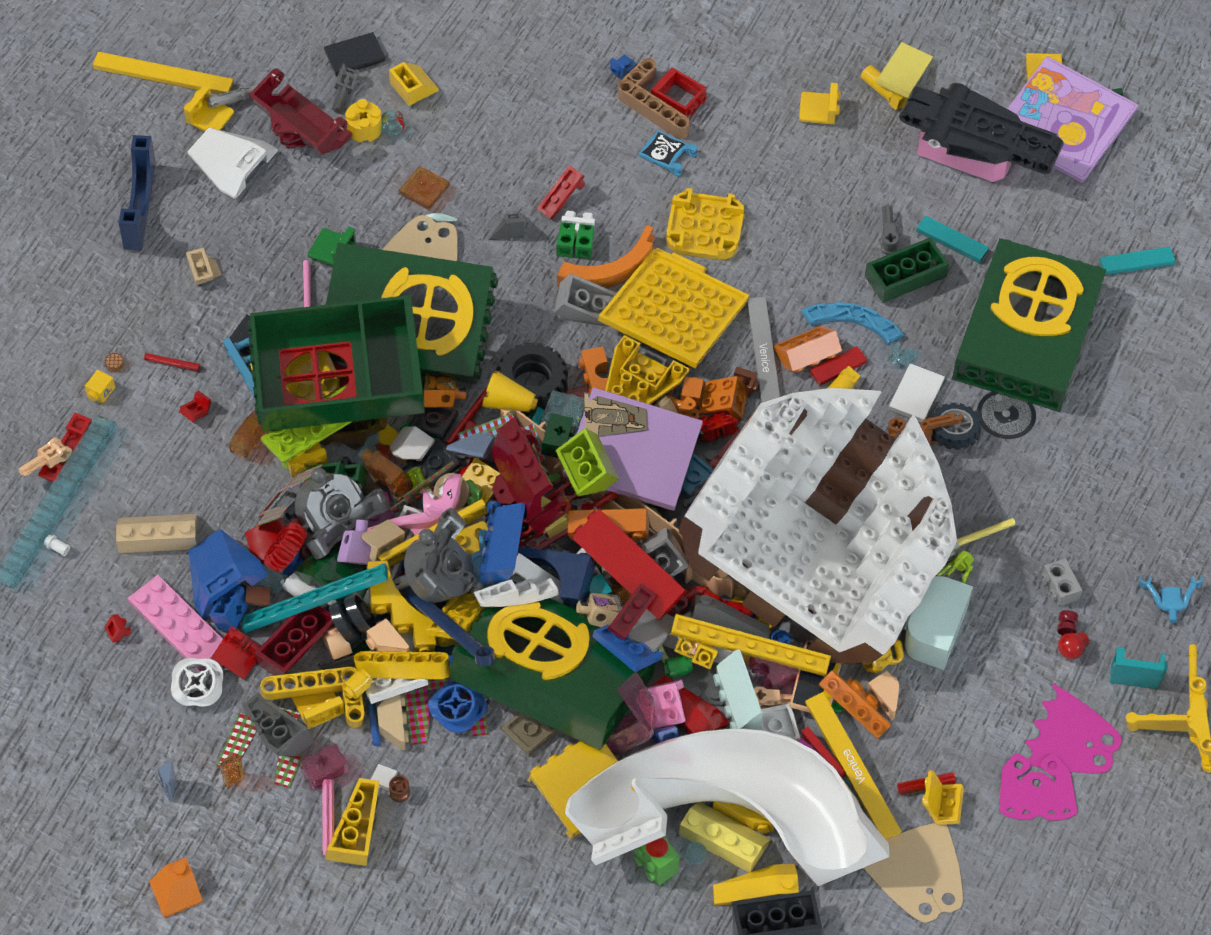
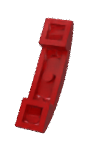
[38,412,92,483]

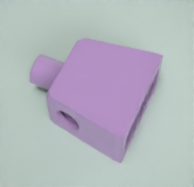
[337,520,380,565]

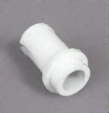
[44,535,70,556]

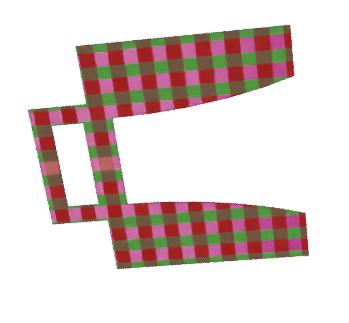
[404,679,488,745]

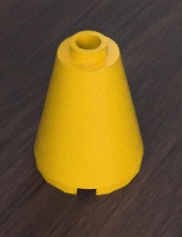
[483,371,538,413]

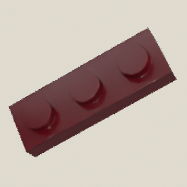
[607,583,656,641]

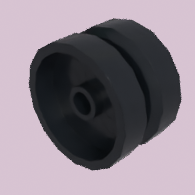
[329,592,376,643]

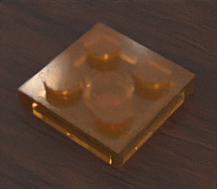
[399,166,450,210]

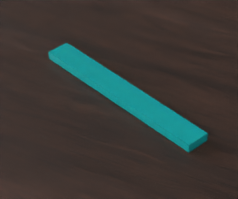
[242,563,388,633]

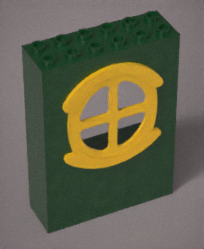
[952,238,1107,412]
[326,243,498,384]
[449,581,659,750]

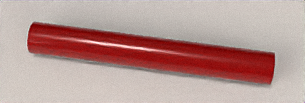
[144,353,200,371]

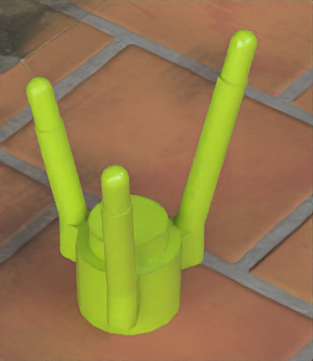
[937,551,974,584]

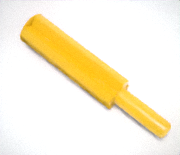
[656,248,707,273]

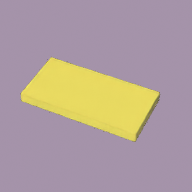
[876,42,933,98]

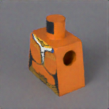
[423,374,466,407]

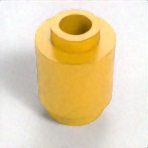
[343,669,373,699]

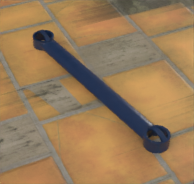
[393,576,495,666]

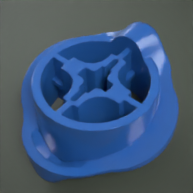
[428,680,488,733]

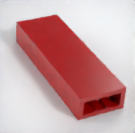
[572,509,688,620]

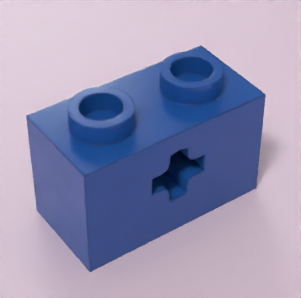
[209,586,249,631]

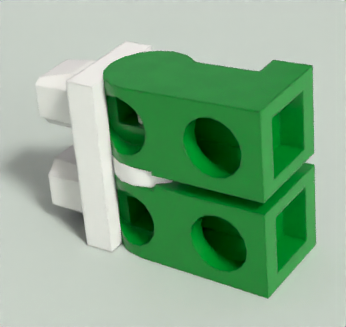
[556,211,595,260]

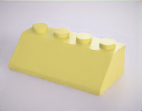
[679,802,771,873]

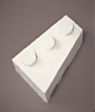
[509,553,565,604]

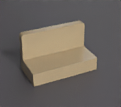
[361,520,405,561]

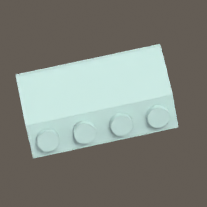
[713,649,762,730]

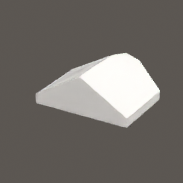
[390,426,435,461]

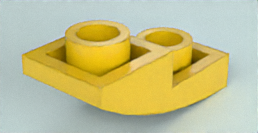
[674,637,718,669]

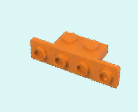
[819,670,891,738]

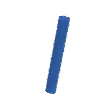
[365,693,381,746]

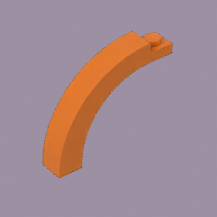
[557,225,655,288]

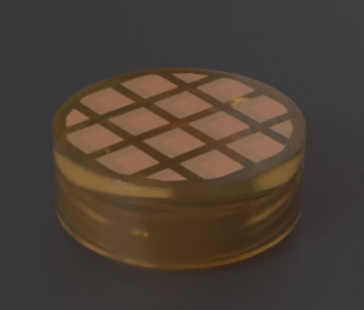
[105,353,124,372]

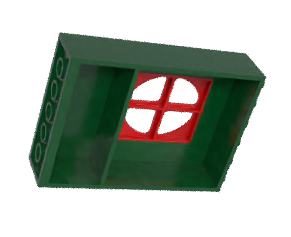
[247,295,425,432]

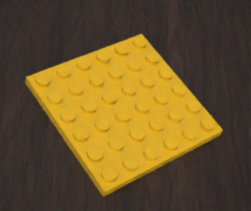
[598,249,750,369]

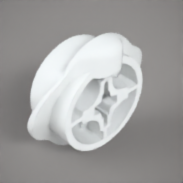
[171,658,223,707]

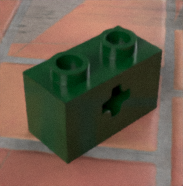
[541,413,576,458]

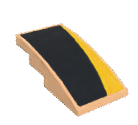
[789,640,841,712]

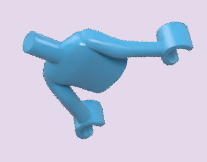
[1139,575,1203,623]

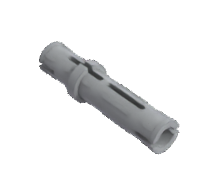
[207,84,258,108]

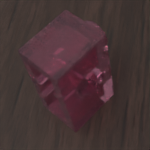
[300,744,348,790]

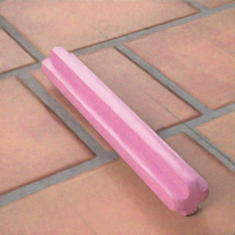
[322,779,334,856]

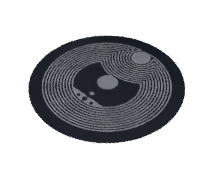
[977,392,1036,439]

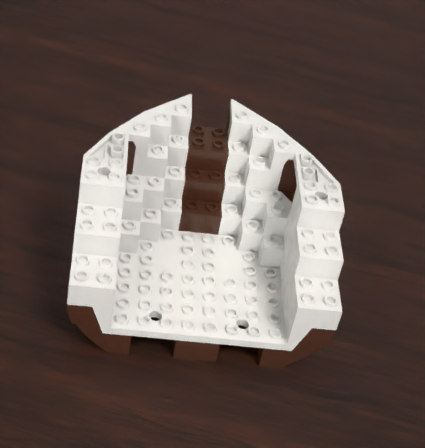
[679,388,957,664]

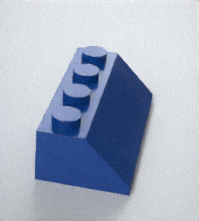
[479,503,525,586]

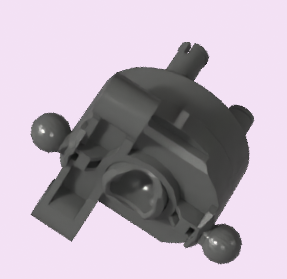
[295,467,391,559]
[394,508,485,604]

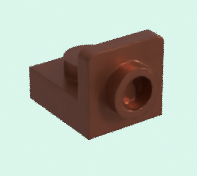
[734,367,760,398]

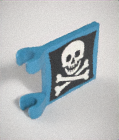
[638,130,698,177]

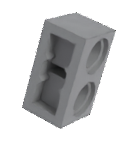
[1041,558,1082,607]

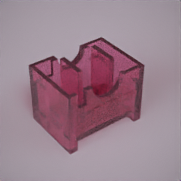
[748,639,799,690]

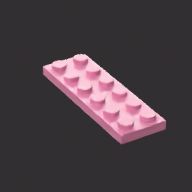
[127,575,223,673]

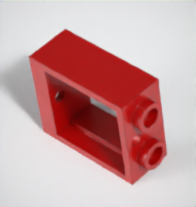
[651,67,707,118]

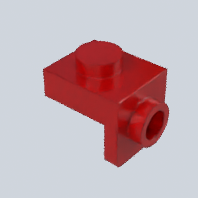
[179,391,212,422]

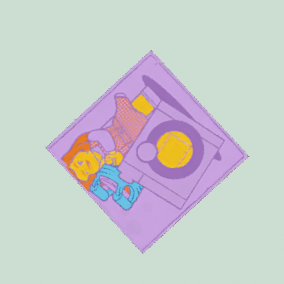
[1007,56,1139,183]

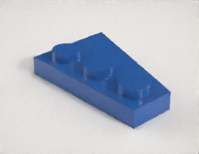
[592,624,663,672]

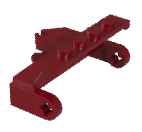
[249,68,353,156]

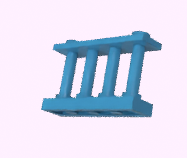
[223,337,254,396]

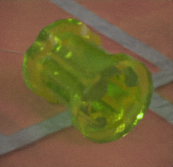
[406,467,429,493]

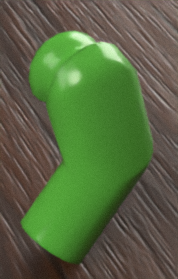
[466,479,482,506]

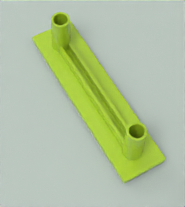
[261,385,351,469]

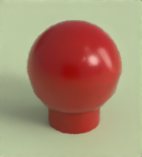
[1058,632,1089,660]

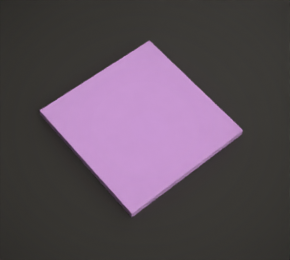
[562,387,703,511]

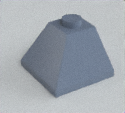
[446,431,495,462]

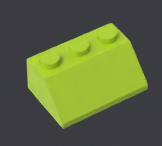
[556,428,619,496]

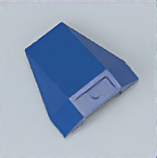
[188,529,268,620]

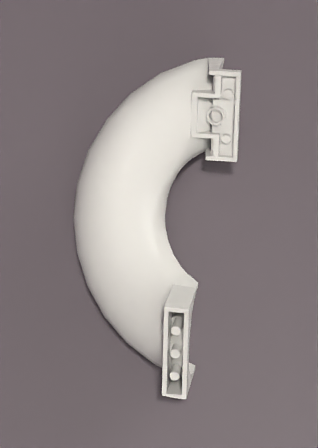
[565,728,890,886]

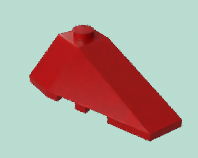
[650,675,730,735]

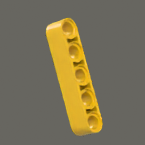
[354,651,451,679]

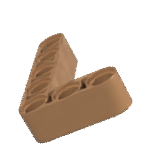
[618,58,690,139]

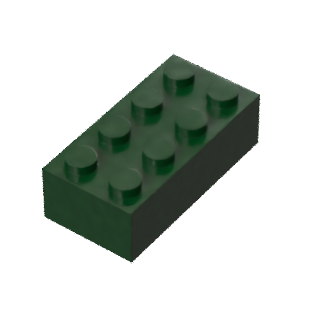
[865,237,949,303]

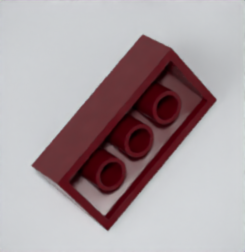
[255,606,334,675]

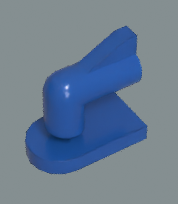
[283,551,304,577]

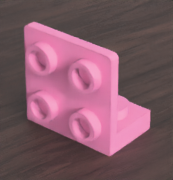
[638,680,686,730]

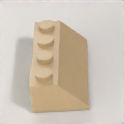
[116,514,197,553]

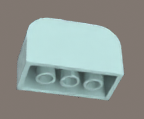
[904,576,973,670]

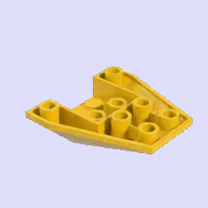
[605,335,690,405]

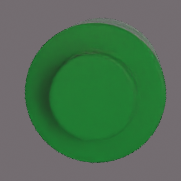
[662,655,693,678]

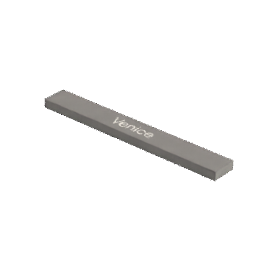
[747,297,780,403]

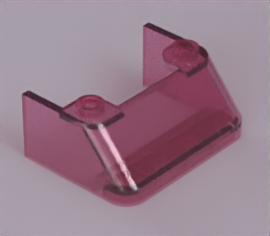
[605,672,655,756]

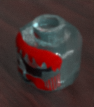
[381,110,405,136]

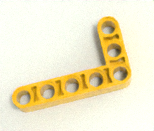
[260,667,364,728]

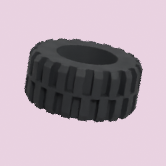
[496,343,568,416]

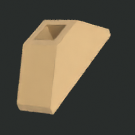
[377,694,409,750]

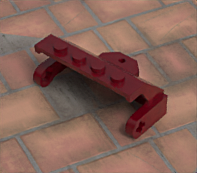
[490,417,571,534]

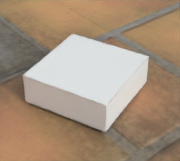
[371,764,397,791]

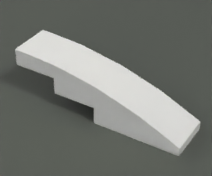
[474,578,559,607]

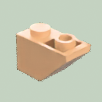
[322,624,352,660]

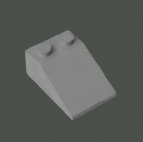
[554,273,617,326]

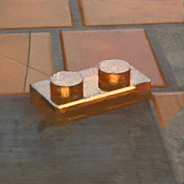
[219,754,245,787]

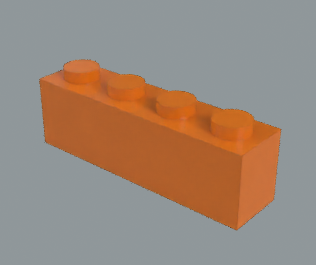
[568,509,649,541]

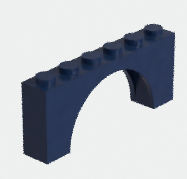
[119,135,156,250]
[517,546,596,606]

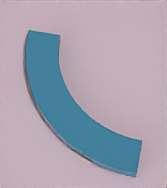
[802,302,904,346]

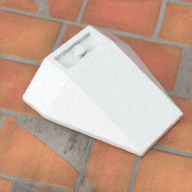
[187,128,278,199]

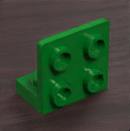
[308,226,356,266]

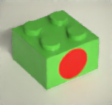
[633,836,679,886]

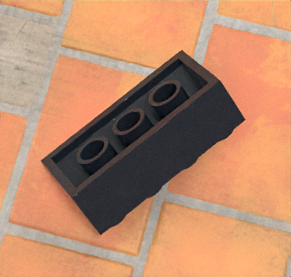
[731,890,822,935]

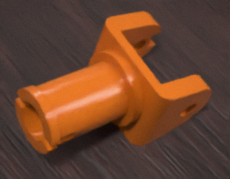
[668,396,700,419]

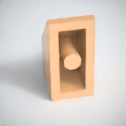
[366,619,410,652]
[866,671,899,721]

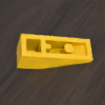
[713,801,774,833]

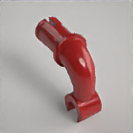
[676,586,722,614]

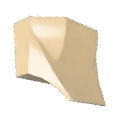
[186,248,221,285]

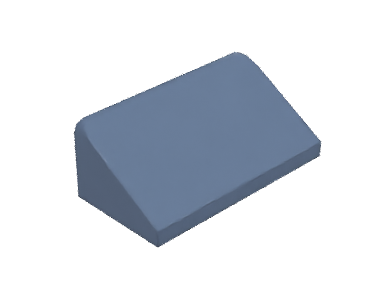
[158,762,176,802]

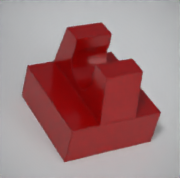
[104,614,132,643]

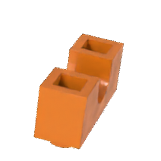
[578,346,608,394]

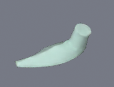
[423,213,458,229]

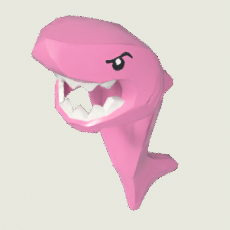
[367,474,461,536]

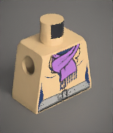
[576,593,623,627]

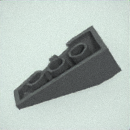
[690,595,770,639]

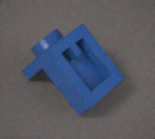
[610,54,637,79]

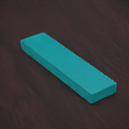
[916,215,989,263]
[1099,247,1175,275]

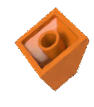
[149,857,203,918]

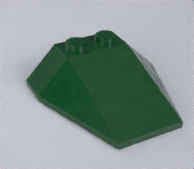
[294,541,368,602]

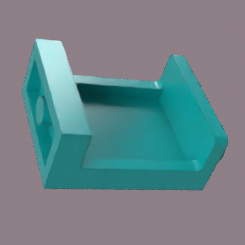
[1110,647,1168,689]

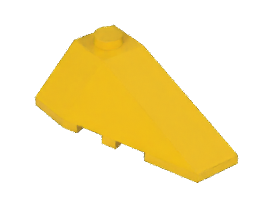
[713,864,799,906]

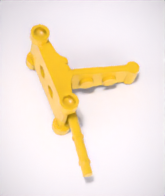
[1126,644,1211,773]

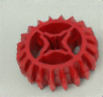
[264,521,307,573]

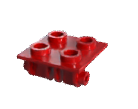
[697,411,739,442]
[211,626,261,680]

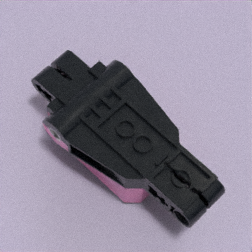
[899,83,1064,182]

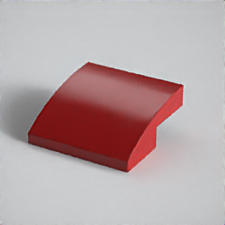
[245,517,284,565]

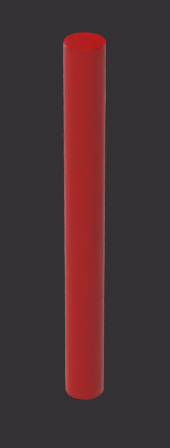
[445,387,488,445]

